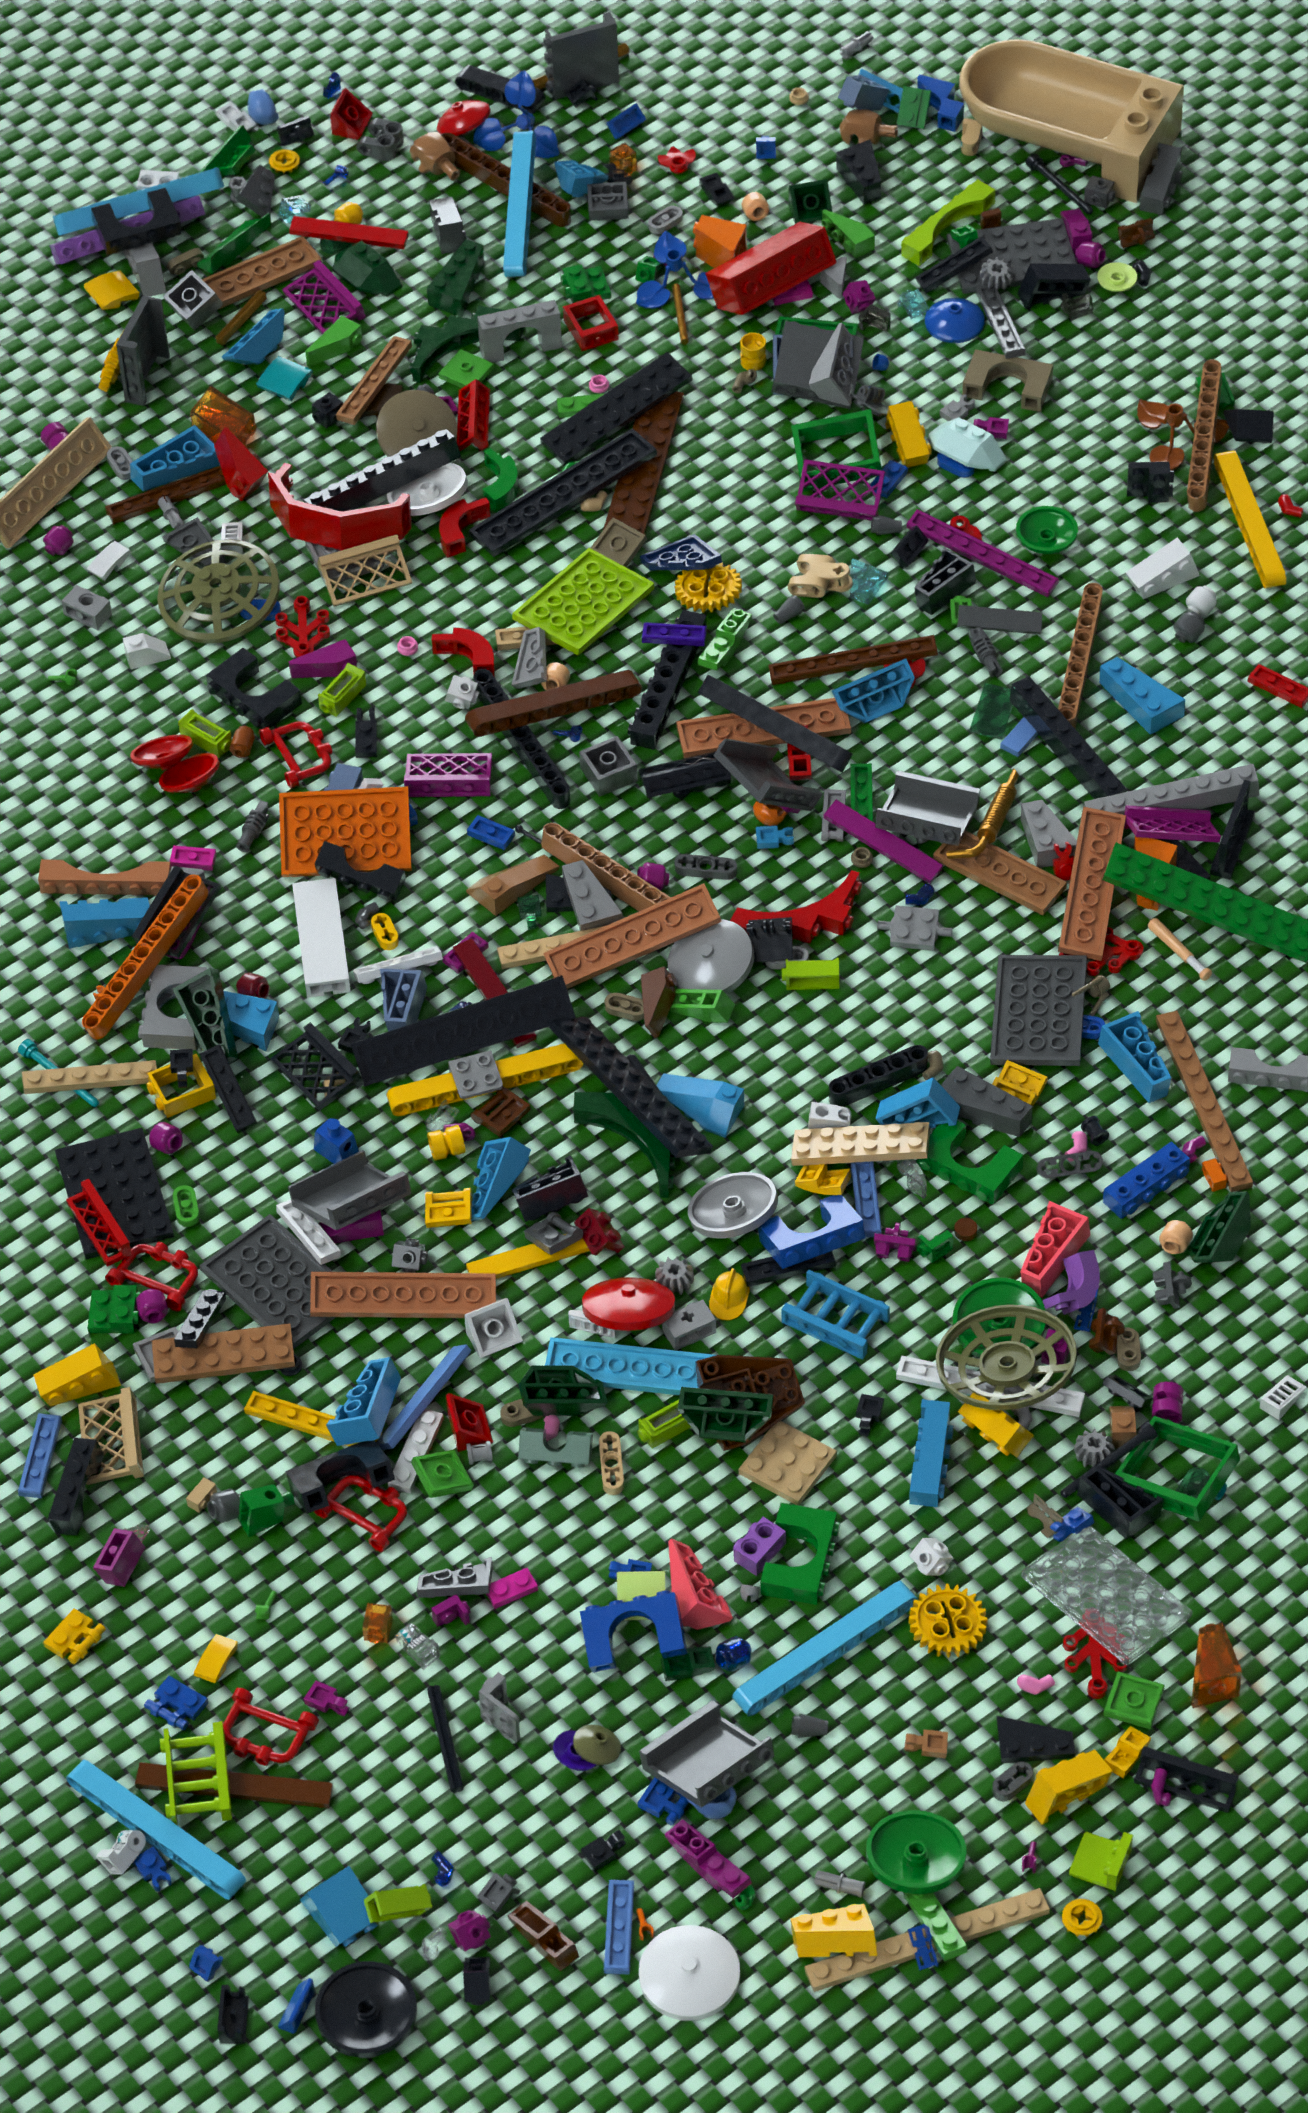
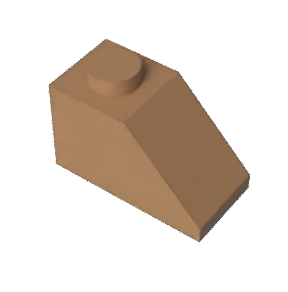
[1109,1406,1136,1448]

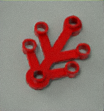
[275,596,330,658]
[1059,927,1144,976]
[1063,1612,1128,1699]

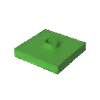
[438,349,494,388]
[411,1450,474,1498]
[1103,1671,1165,1729]

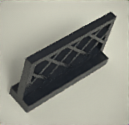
[638,751,731,798]
[1210,780,1255,880]
[132,866,222,958]
[270,1022,365,1111]

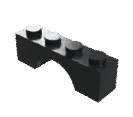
[314,841,406,901]
[48,1437,104,1536]

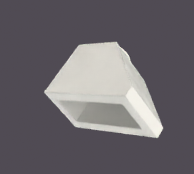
[123,633,171,669]

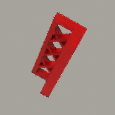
[457,379,490,451]
[66,1178,132,1267]

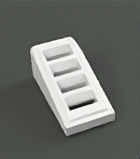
[221,522,243,555]
[568,1310,615,1338]
[1260,1375,1306,1420]

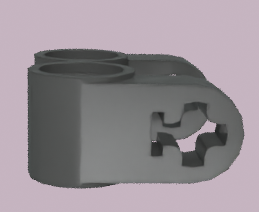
[357,118,404,161]

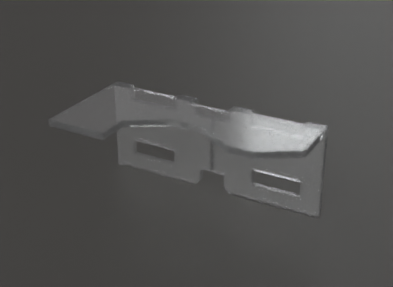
[426,1099,460,1132]

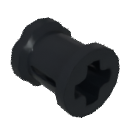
[1081,1116,1109,1146]

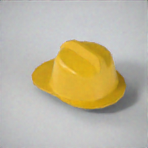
[709,1268,750,1320]

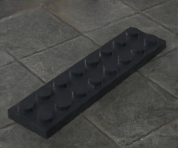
[540,352,693,466]

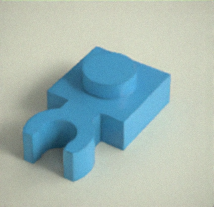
[756,826,794,849]

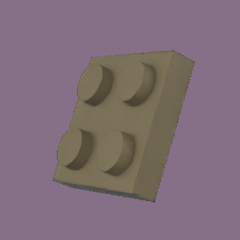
[591,518,647,567]

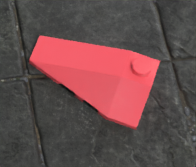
[668,1538,733,1630]

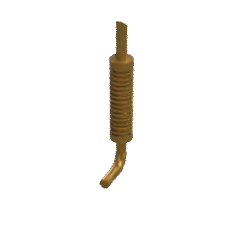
[947,769,1019,859]

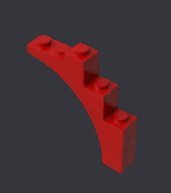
[730,870,862,944]

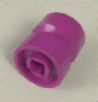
[40,422,69,451]
[1152,1382,1184,1424]

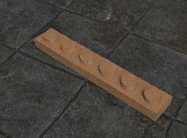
[336,336,412,425]

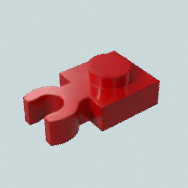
[1052,842,1074,881]

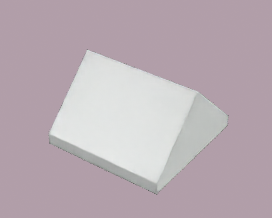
[464,1298,523,1358]

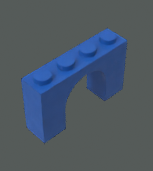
[758,1195,865,1269]
[580,1590,688,1673]

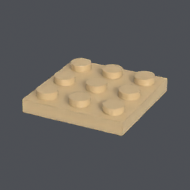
[739,1421,837,1505]

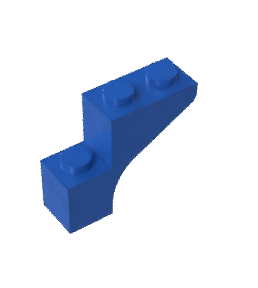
[917,74,964,132]

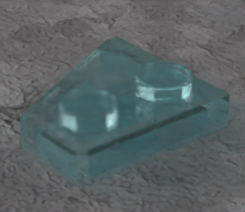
[850,559,888,605]

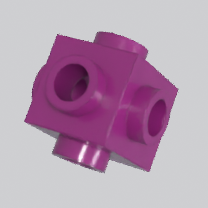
[842,280,875,314]
[447,1910,491,1951]

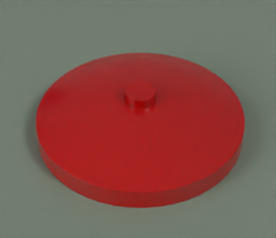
[582,1277,675,1331]

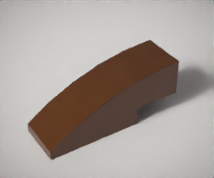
[508,1901,579,1972]

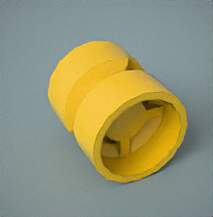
[740,333,766,371]
[427,1125,466,1161]

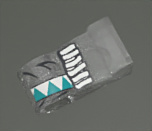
[395,1623,440,1670]

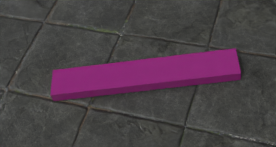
[824,799,943,884]

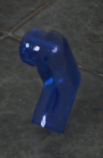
[905,884,935,905]
[431,1852,454,1887]

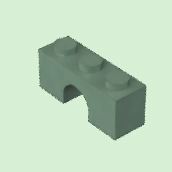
[518,1427,593,1468]

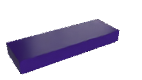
[642,622,707,646]

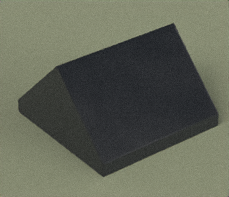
[1223,409,1274,443]

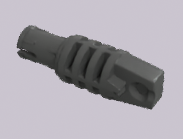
[969,627,1002,677]
[236,800,269,852]

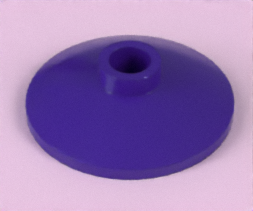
[553,1730,597,1771]

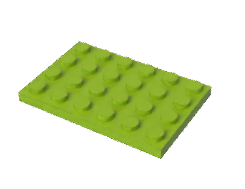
[512,548,655,655]

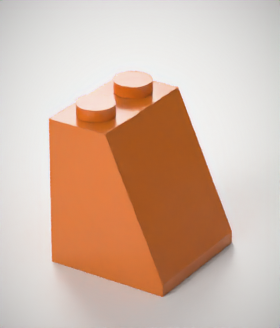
[693,215,747,268]
[1134,836,1178,911]

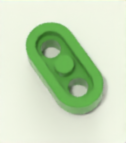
[173,1185,200,1227]

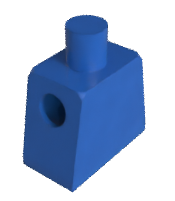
[314,1118,359,1164]

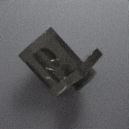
[1061,293,1093,320]
[858,304,891,332]

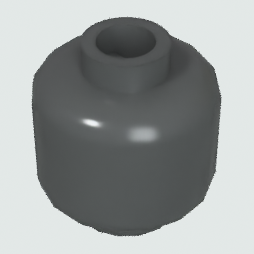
[1174,612,1205,643]
[207,1489,240,1523]

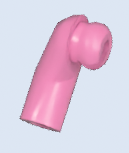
[1017,1674,1055,1695]

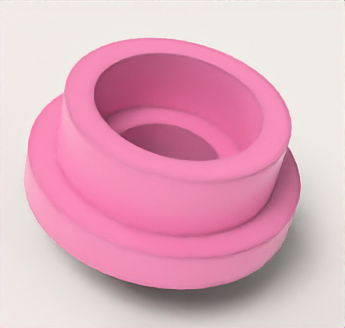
[589,375,609,393]
[397,636,418,656]

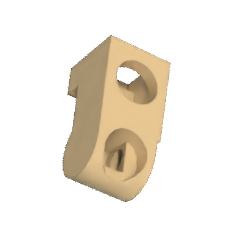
[961,118,983,156]

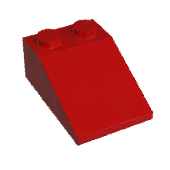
[214,427,268,502]

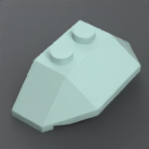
[928,417,1006,472]

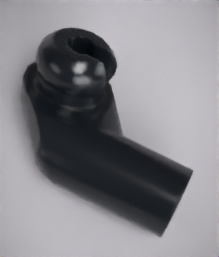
[1132,260,1151,287]

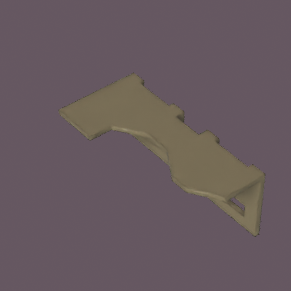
[1027,1493,1063,1538]

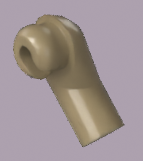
[732,369,757,393]
[922,1050,943,1080]

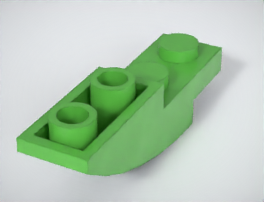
[698,608,752,671]

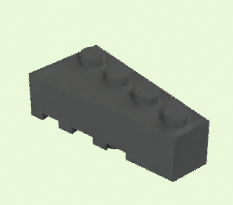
[941,1066,1033,1137]

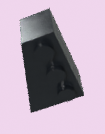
[836,139,881,204]
[1017,263,1091,309]
[914,547,976,615]
[512,1155,589,1222]
[1077,1465,1164,1540]

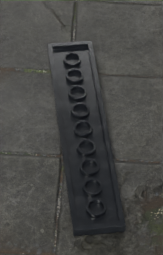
[469,428,657,557]
[350,975,576,1086]
[549,1017,713,1158]

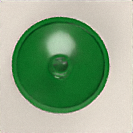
[953,1278,1046,1358]
[866,1810,966,1894]

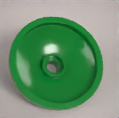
[1016,506,1078,554]

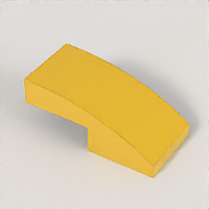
[194,1634,238,1683]
[1104,1726,1151,1778]

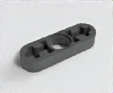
[674,854,737,880]
[1036,1151,1103,1179]

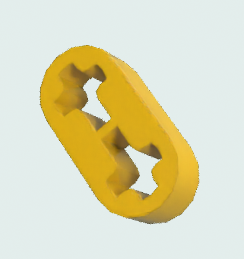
[371,913,399,951]

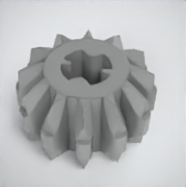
[980,257,1014,291]
[655,1256,694,1295]
[1074,1428,1115,1467]

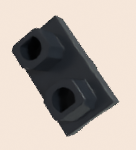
[277,116,314,146]

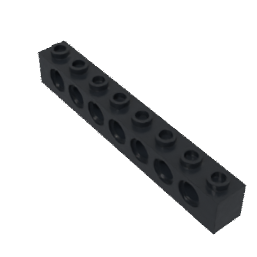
[628,610,707,750]

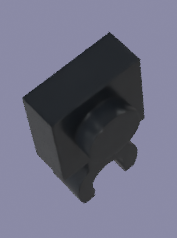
[338,1017,371,1053]

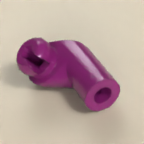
[1059,154,1088,167]
[1151,1768,1171,1807]

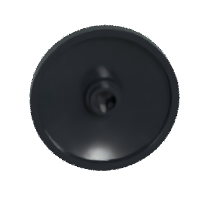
[315,1961,417,2058]

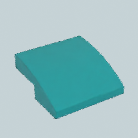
[256,356,313,402]

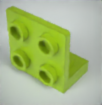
[1069,1832,1133,1891]

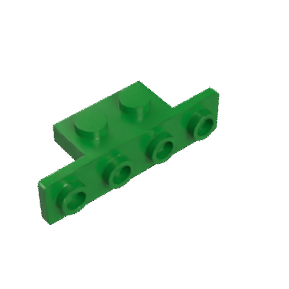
[200,125,256,176]

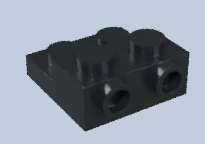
[1127,462,1174,503]

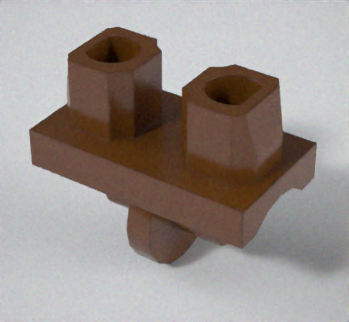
[1118,218,1155,248]
[1089,1308,1125,1355]

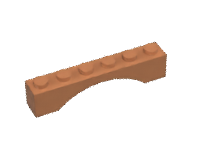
[38,859,171,896]

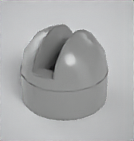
[740,1585,760,1603]

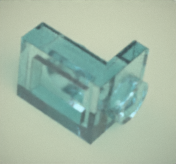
[278,196,311,224]
[897,289,929,319]

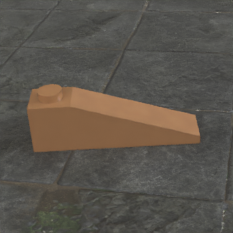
[466,854,559,916]

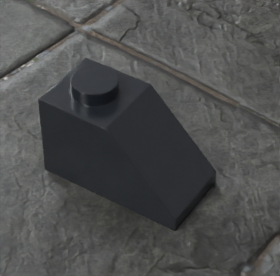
[463,1957,491,2005]

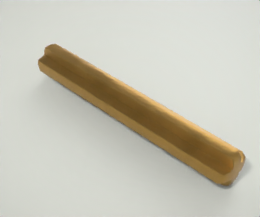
[215,290,267,345]

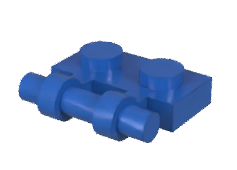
[144,1676,208,1730]
[637,1777,689,1826]

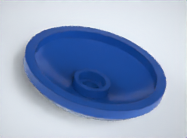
[925,298,985,343]

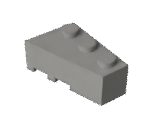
[1021,800,1077,868]
[562,860,623,931]

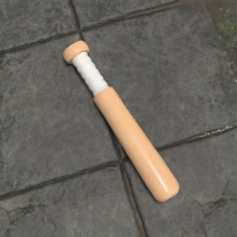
[1148,918,1212,981]

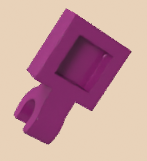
[973,417,1009,439]
[304,1681,349,1716]

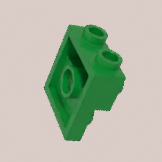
[560,264,611,303]
[87,1285,141,1334]

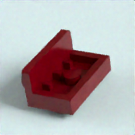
[574,1208,624,1256]

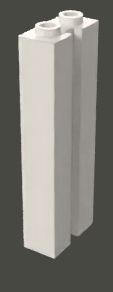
[292,878,351,998]

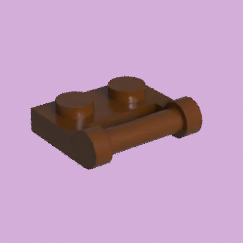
[470,1086,531,1137]

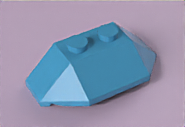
[555,160,608,197]
[222,308,285,365]
[832,659,915,723]

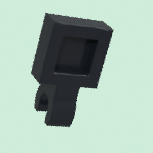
[605,162,632,185]
[170,1049,193,1088]
[856,1394,884,1437]
[581,1830,626,1872]

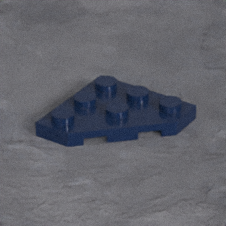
[640,534,722,570]

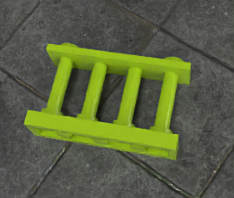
[160,1721,232,1826]

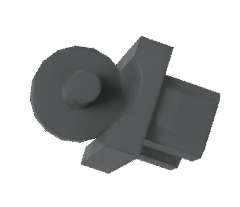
[1153,1261,1192,1309]

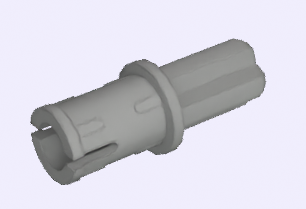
[839,31,873,59]
[158,496,184,529]
[814,1870,865,1898]

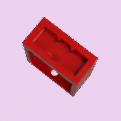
[563,295,619,351]

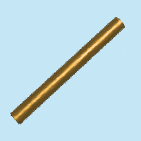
[672,284,689,345]

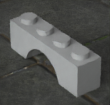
[1228,1047,1308,1092]

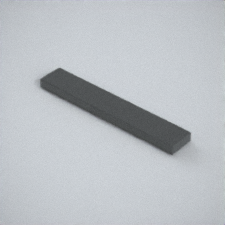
[976,285,1025,359]

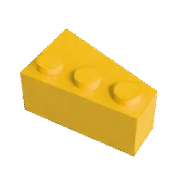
[885,401,931,467]
[33,1343,121,1407]
[1025,1750,1113,1825]
[790,1904,877,1957]

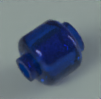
[715,1636,752,1672]

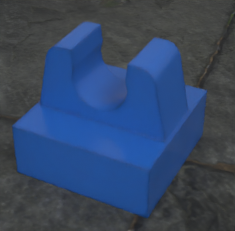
[756,136,776,159]
[189,1945,223,1981]

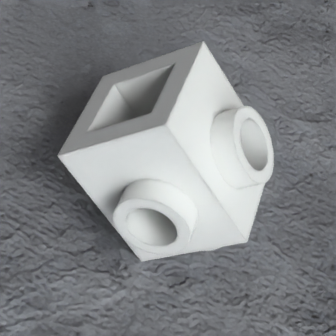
[445,675,479,709]
[909,1538,953,1576]

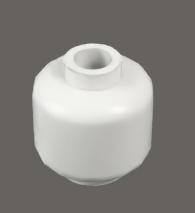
[1186,586,1217,617]

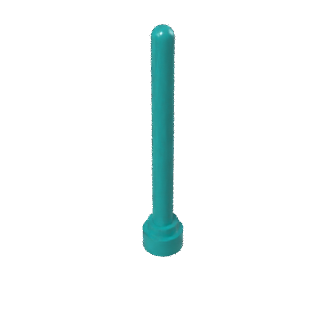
[18,1039,99,1107]

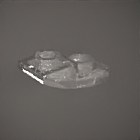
[897,1159,927,1199]

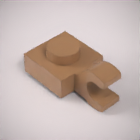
[904,1730,948,1758]

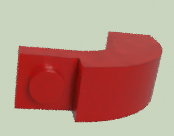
[439,497,490,558]
[432,627,495,677]
[787,725,812,781]

